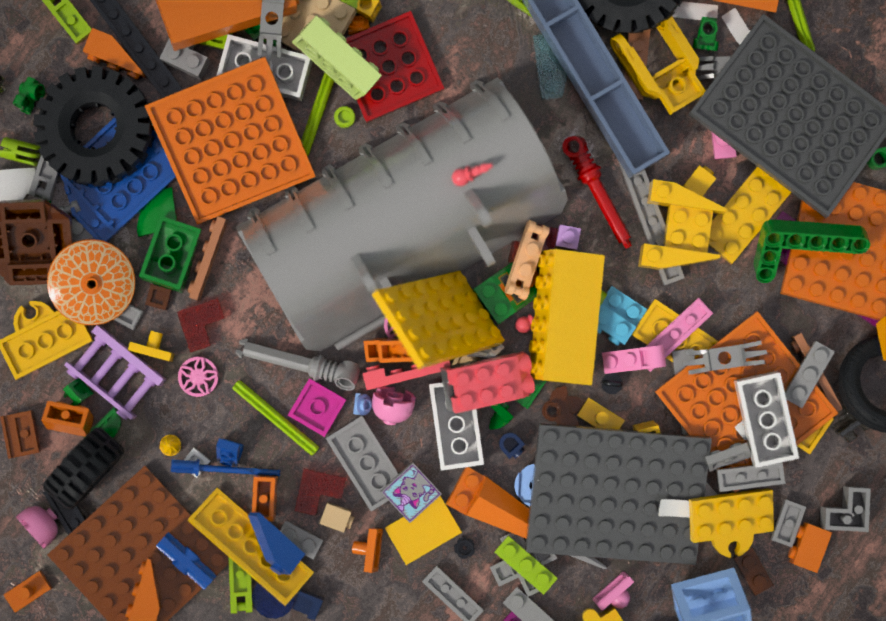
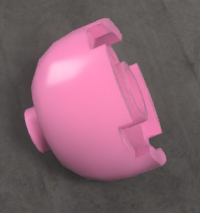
[372,386,416,425]
[16,506,58,549]

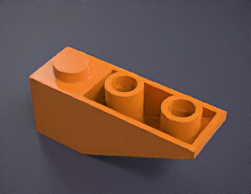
[83,28,146,80]
[125,558,161,621]

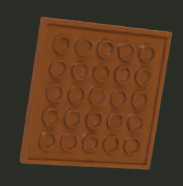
[47,466,229,621]

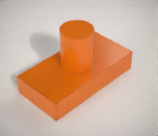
[352,527,383,573]
[3,570,53,613]

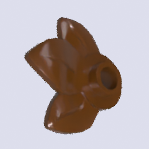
[542,386,583,426]

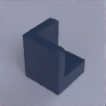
[293,589,324,621]

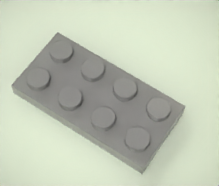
[326,416,399,512]

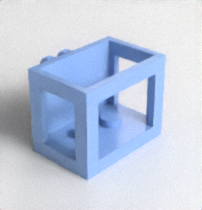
[671,568,752,621]

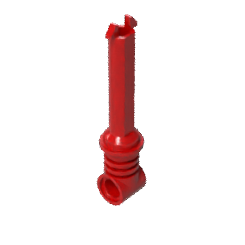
[562,135,632,249]

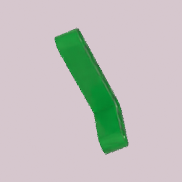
[753,219,870,283]

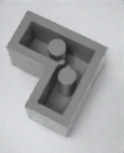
[160,39,211,81]
[820,486,871,532]

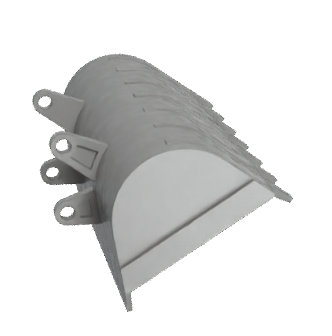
[236,77,568,352]

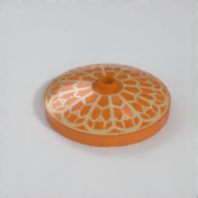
[47,239,135,325]

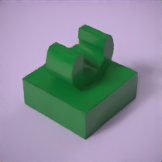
[63,378,94,406]

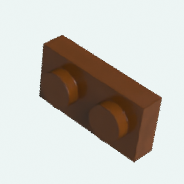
[732,547,774,596]

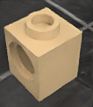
[319,502,354,533]

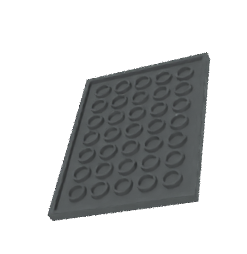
[689,13,886,218]
[525,423,712,565]

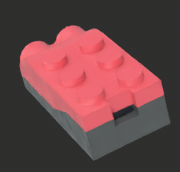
[440,351,535,413]

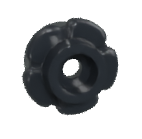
[454,537,475,559]

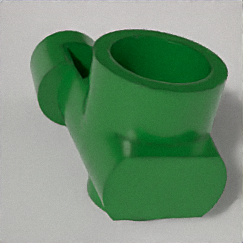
[692,17,719,51]
[12,77,45,115]

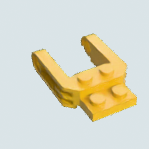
[610,16,706,115]

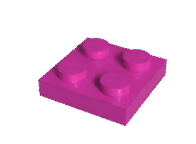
[288,378,346,437]

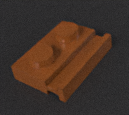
[0,410,41,459]

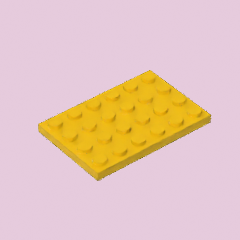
[372,271,505,369]

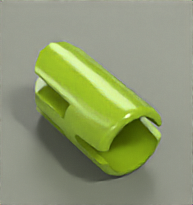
[0,137,40,166]

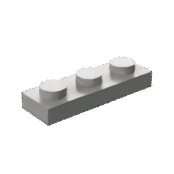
[785,341,835,408]
[716,462,785,492]
[422,565,484,621]

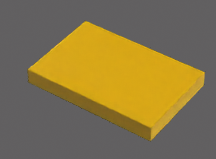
[385,495,462,565]

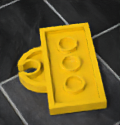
[0,301,94,380]
[689,488,774,558]

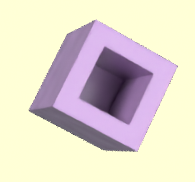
[554,225,581,251]

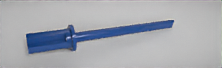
[170,459,280,476]

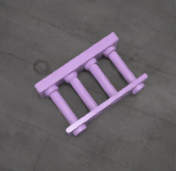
[64,325,167,420]

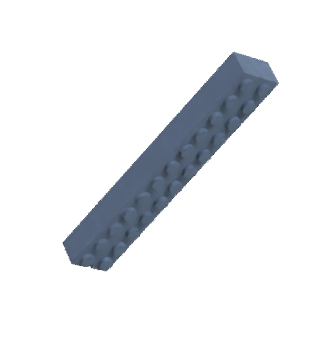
[522,0,670,179]

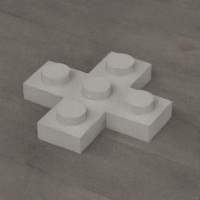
[489,533,557,597]

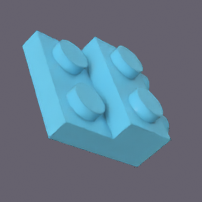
[597,286,647,346]

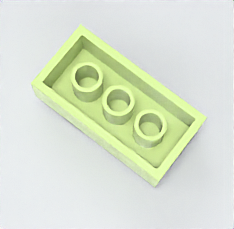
[292,16,382,100]

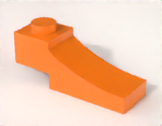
[363,337,414,363]

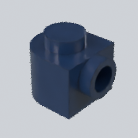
[499,432,525,459]

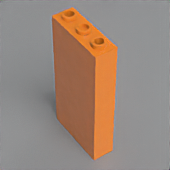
[156,0,299,51]

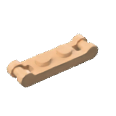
[505,220,550,300]

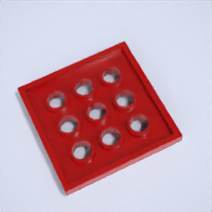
[346,11,445,123]

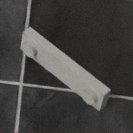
[503,587,555,621]

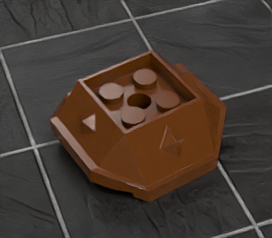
[0,199,74,285]

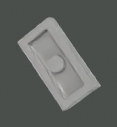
[705,443,751,472]
[770,499,806,547]
[280,520,324,560]

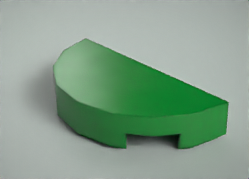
[90,407,122,438]

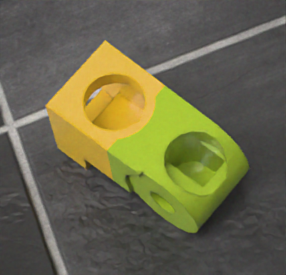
[339,0,382,23]

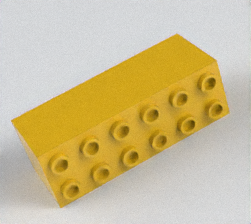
[529,249,605,385]

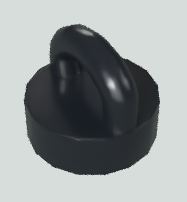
[601,373,623,394]

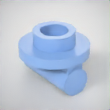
[353,393,372,415]

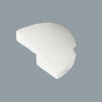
[0,168,36,201]

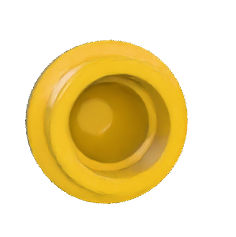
[160,435,181,456]

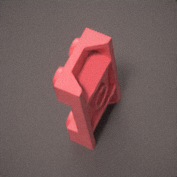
[362,360,451,390]

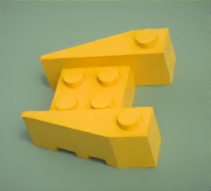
[638,179,727,270]

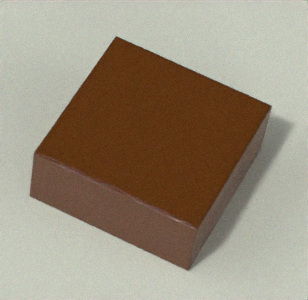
[145,284,173,311]

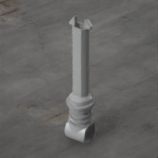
[236,339,361,391]

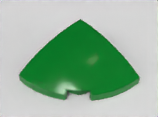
[137,187,178,237]

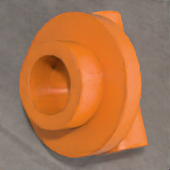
[348,16,370,35]

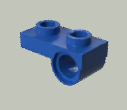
[216,438,244,467]

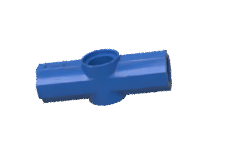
[156,532,217,590]

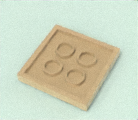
[281,0,357,55]

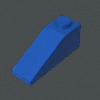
[248,512,305,575]

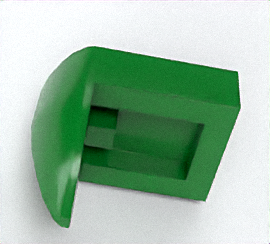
[489,402,514,430]

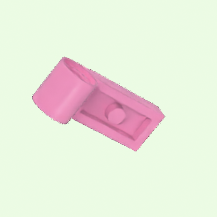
[602,345,666,374]

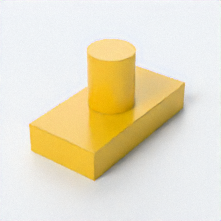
[128,331,175,362]
[577,397,625,429]

